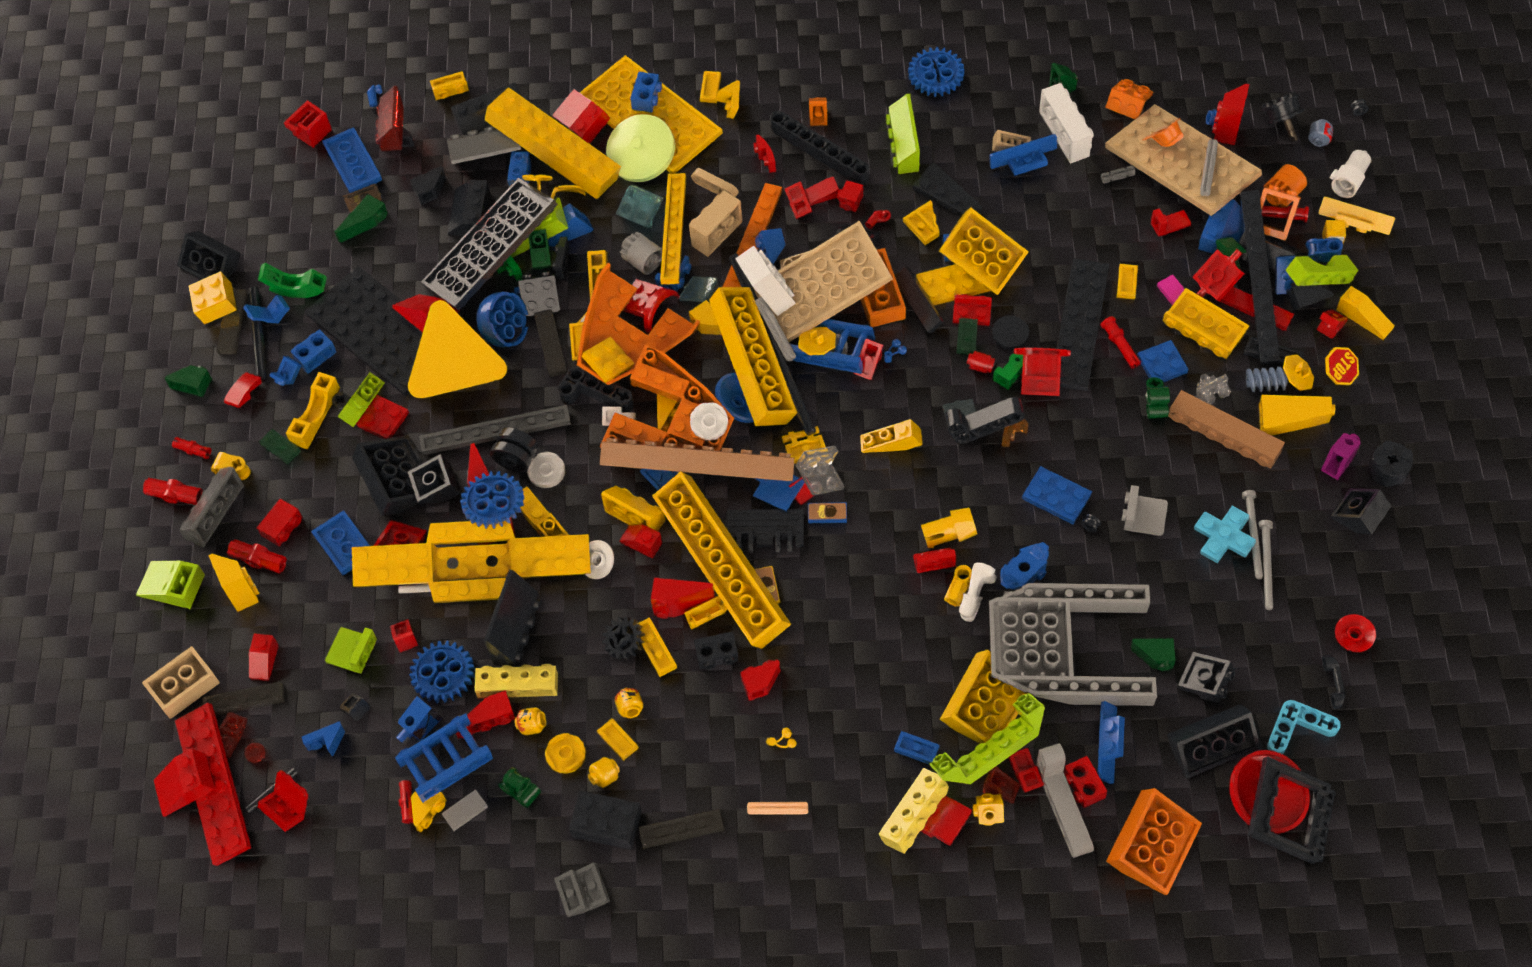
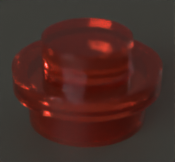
[245,743,266,763]

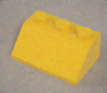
[601,486,665,532]
[208,554,260,612]

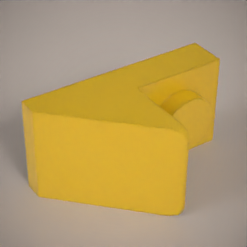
[715,80,740,119]

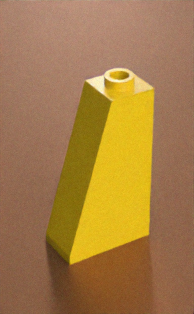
[1259,395,1335,436]

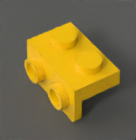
[430,71,469,100]

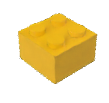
[189,272,237,324]

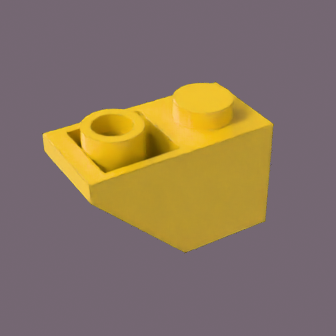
[689,300,722,335]
[411,791,447,833]

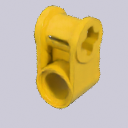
[211,452,250,480]

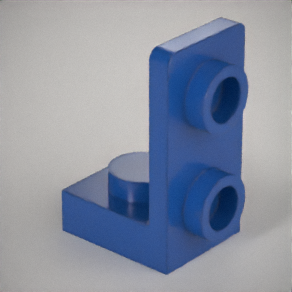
[655,255,691,292]
[243,295,290,324]

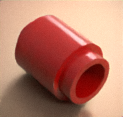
[966,351,995,373]

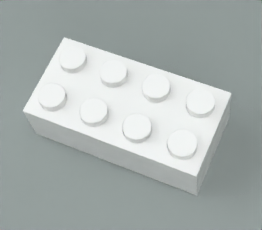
[1039,83,1093,163]
[735,246,796,316]

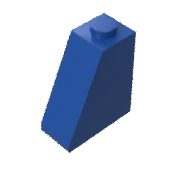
[548,203,594,247]

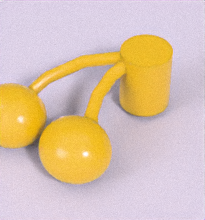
[766,728,797,748]

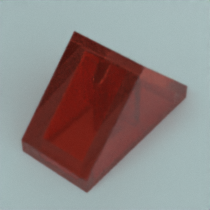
[983,766,1020,803]

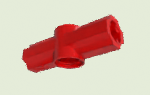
[143,478,203,505]
[227,539,287,573]

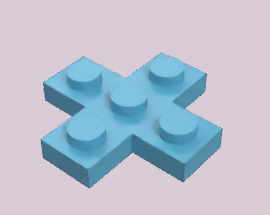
[1194,506,1256,564]

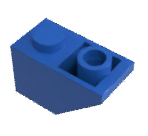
[755,228,786,264]

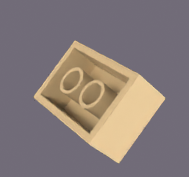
[689,190,743,257]
[142,646,220,719]

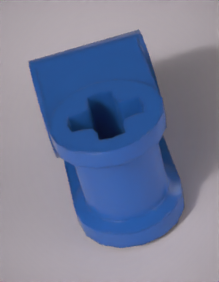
[1305,238,1343,263]

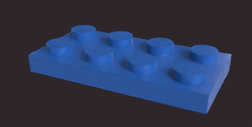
[322,127,382,194]

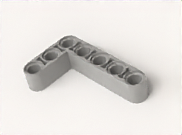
[1036,743,1094,858]

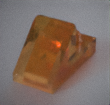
[1002,419,1028,447]

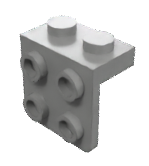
[1122,485,1168,536]

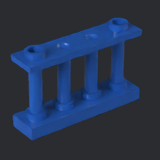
[791,319,875,374]
[395,713,493,803]

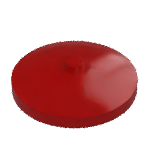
[1230,750,1310,834]

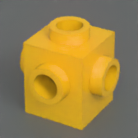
[973,793,1004,826]

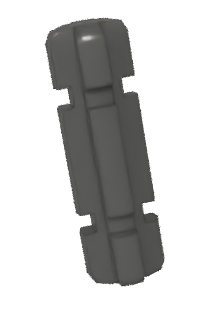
[1101,165,1136,183]

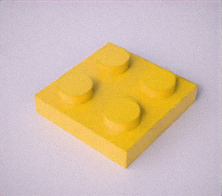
[581,337,634,383]

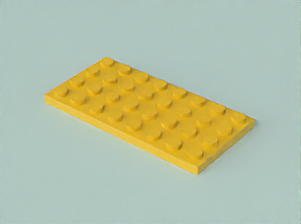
[579,55,723,174]

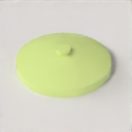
[606,114,675,182]

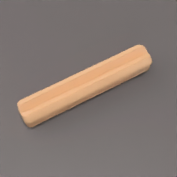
[747,802,808,814]

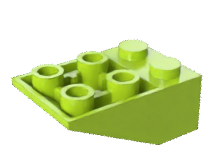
[136,561,205,609]

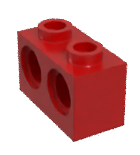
[1064,756,1107,808]

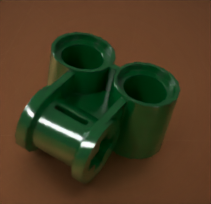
[1145,377,1170,419]
[498,767,541,808]

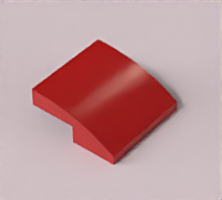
[921,796,972,846]

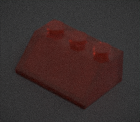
[375,86,404,151]

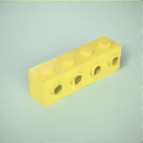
[475,664,558,698]
[879,768,949,854]

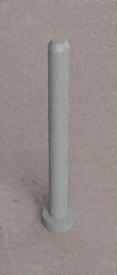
[1242,490,1263,579]
[1259,520,1273,610]

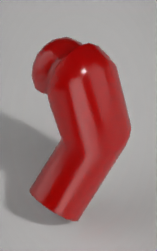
[865,210,891,229]

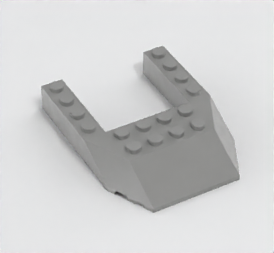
[989,583,1157,706]

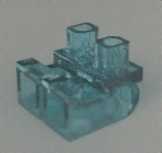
[616,185,663,229]

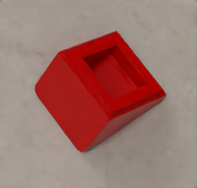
[789,476,816,505]

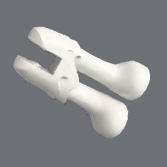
[959,563,997,622]

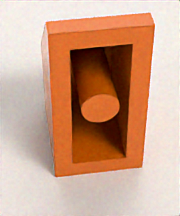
[809,97,827,126]

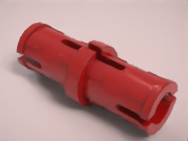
[172,437,211,459]
[398,780,413,824]

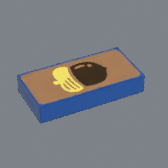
[808,502,847,523]

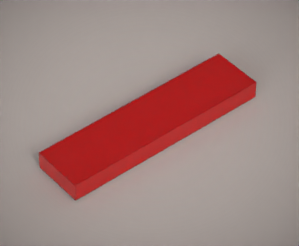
[1219,287,1294,331]

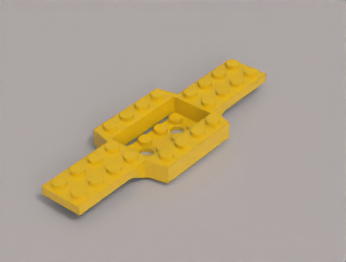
[352,521,591,603]

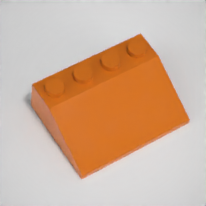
[1106,788,1202,895]

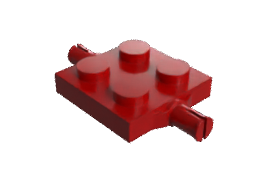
[1193,249,1245,301]

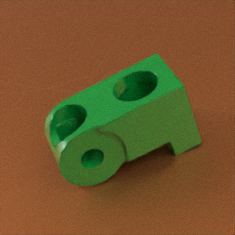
[993,353,1023,390]

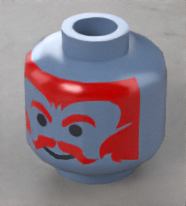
[1308,119,1333,147]

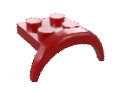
[623,279,681,335]
[1014,348,1071,396]

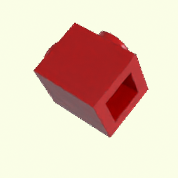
[837,180,863,212]

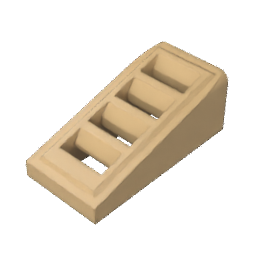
[992,130,1031,152]

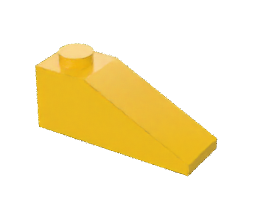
[587,250,608,299]
[1336,286,1394,340]

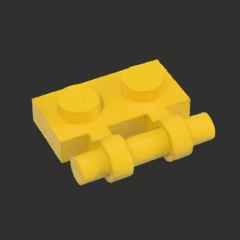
[781,426,827,464]

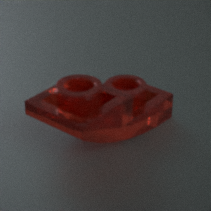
[219,712,248,759]

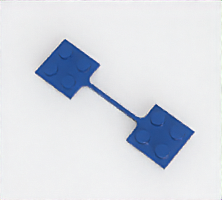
[753,475,805,512]

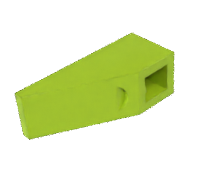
[338,372,385,427]

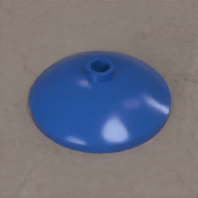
[715,373,754,423]

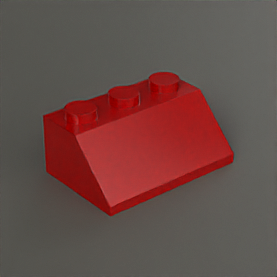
[1212,84,1250,145]

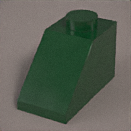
[1049,63,1078,93]
[165,365,212,397]
[1131,638,1175,671]

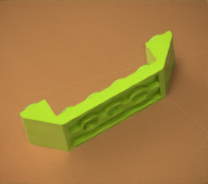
[929,693,1045,784]

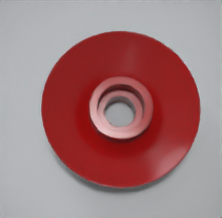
[1335,614,1376,652]

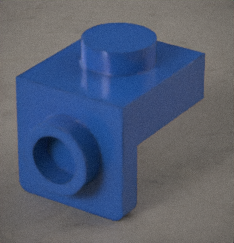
[270,356,302,386]

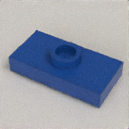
[1275,256,1295,294]

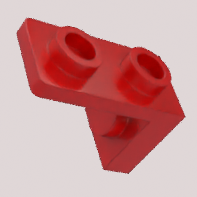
[1151,208,1191,237]

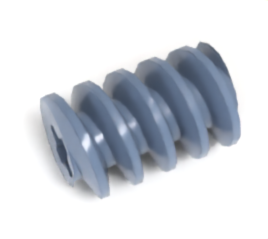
[1246,367,1287,392]

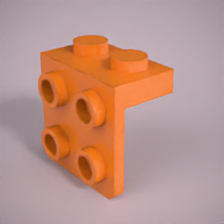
[1105,79,1153,119]

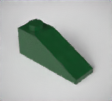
[334,194,388,243]

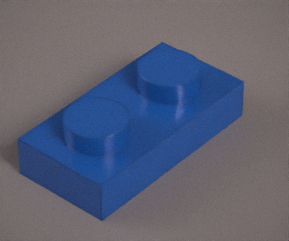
[894,731,940,764]

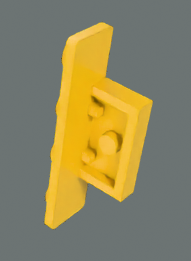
[1319,197,1395,235]

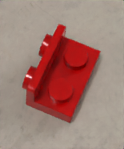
[953,294,992,326]
[913,548,956,573]

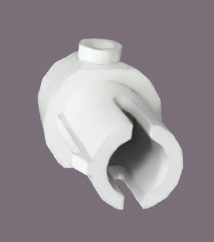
[1329,150,1371,198]

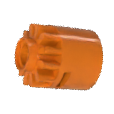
[1262,164,1307,207]

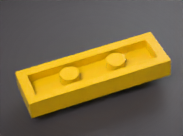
[637,617,677,677]

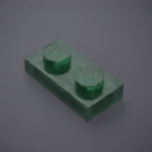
[957,318,978,354]
[259,429,301,464]

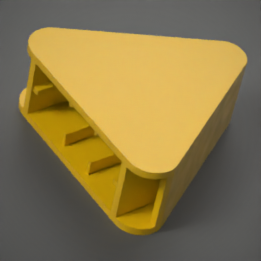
[408,300,507,398]

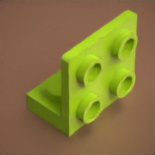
[325,627,377,674]

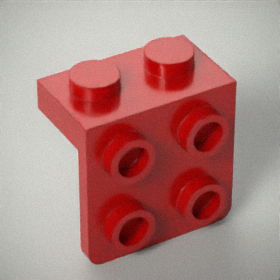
[257,770,308,832]

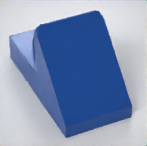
[302,721,345,756]

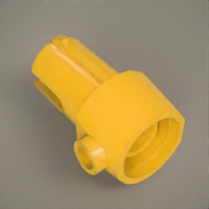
[921,507,977,548]

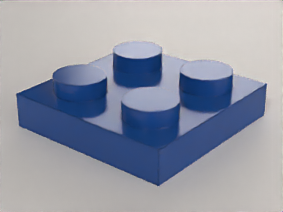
[1137,340,1189,382]

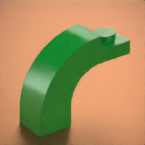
[258,262,327,298]

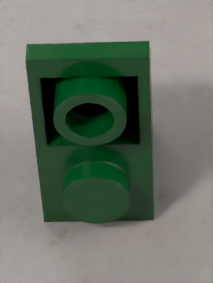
[529,229,552,271]

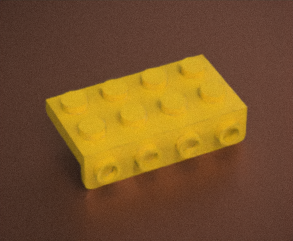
[1163,288,1249,359]

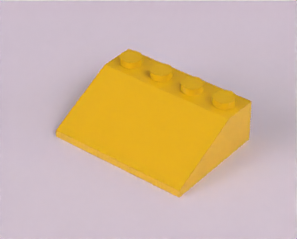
[939,207,1028,295]
[940,650,1027,743]

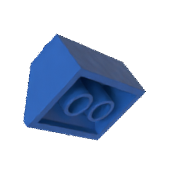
[1198,199,1244,254]

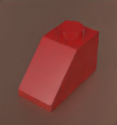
[619,525,662,559]
[249,633,279,681]

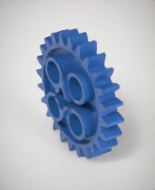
[908,47,964,97]
[460,471,525,529]
[409,641,475,704]

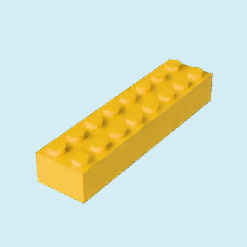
[484,87,621,199]
[709,287,797,426]

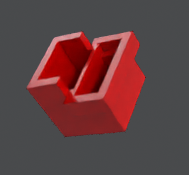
[284,100,332,148]

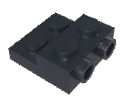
[1178,652,1235,703]

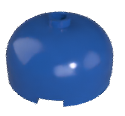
[476,292,529,347]

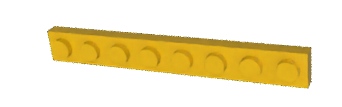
[660,173,686,284]

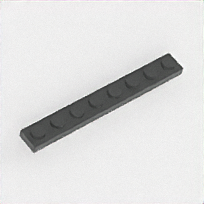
[419,405,571,455]

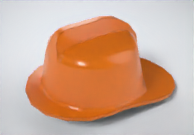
[1142,118,1184,147]

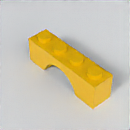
[286,372,340,450]

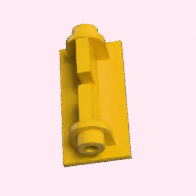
[684,596,727,630]

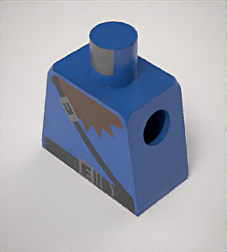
[396,696,443,745]

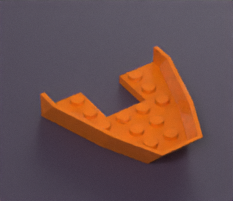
[577,263,700,385]

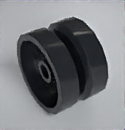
[490,427,539,473]

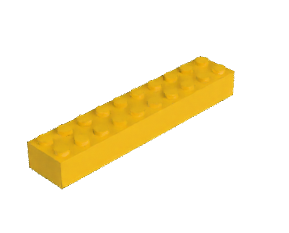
[652,471,791,649]

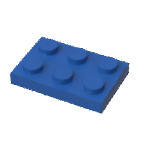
[1022,466,1092,525]
[311,510,370,576]

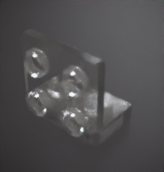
[795,446,844,495]

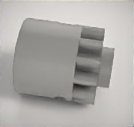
[620,232,662,275]

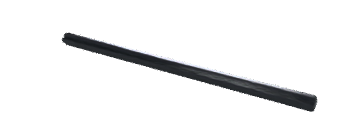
[729,253,816,436]

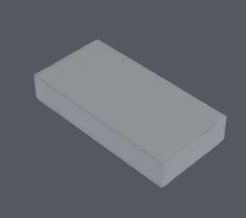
[442,790,488,831]

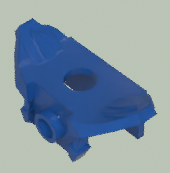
[1000,542,1049,590]

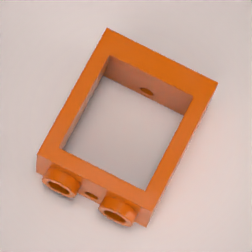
[1260,185,1301,241]

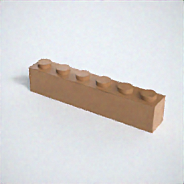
[1168,390,1285,469]

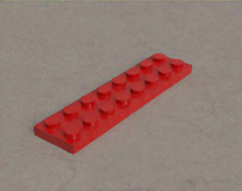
[175,703,251,866]

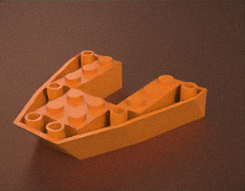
[600,345,734,451]

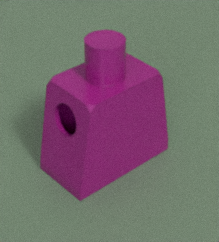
[1321,433,1361,480]

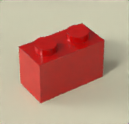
[257,499,303,547]

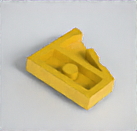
[903,200,940,245]

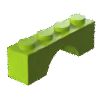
[1286,255,1359,286]

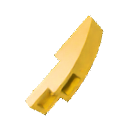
[520,486,569,537]

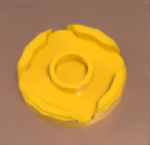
[545,733,586,774]

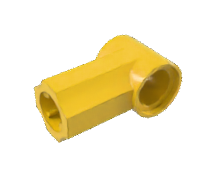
[944,565,972,607]

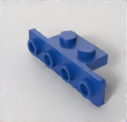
[990,134,1057,176]
[1097,701,1125,784]

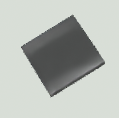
[554,862,610,917]

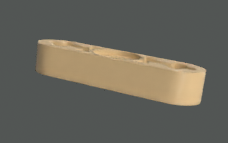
[691,168,739,197]

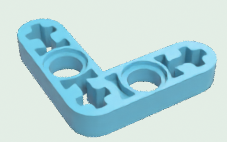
[1267,700,1341,754]

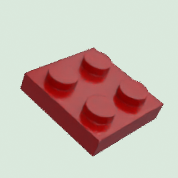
[356,395,409,439]

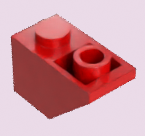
[740,660,780,701]

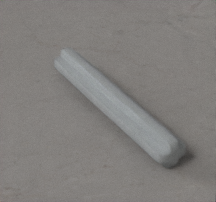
[1200,139,1218,196]
[755,297,796,362]

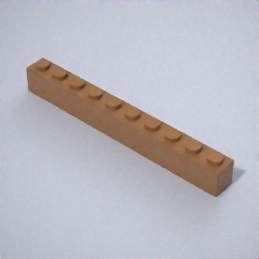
[600,438,795,481]

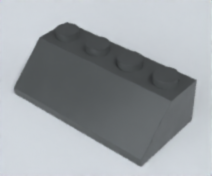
[447,126,521,164]
[179,467,244,548]

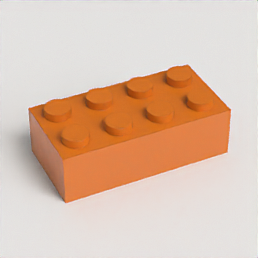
[860,248,906,327]

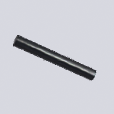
[245,768,298,814]

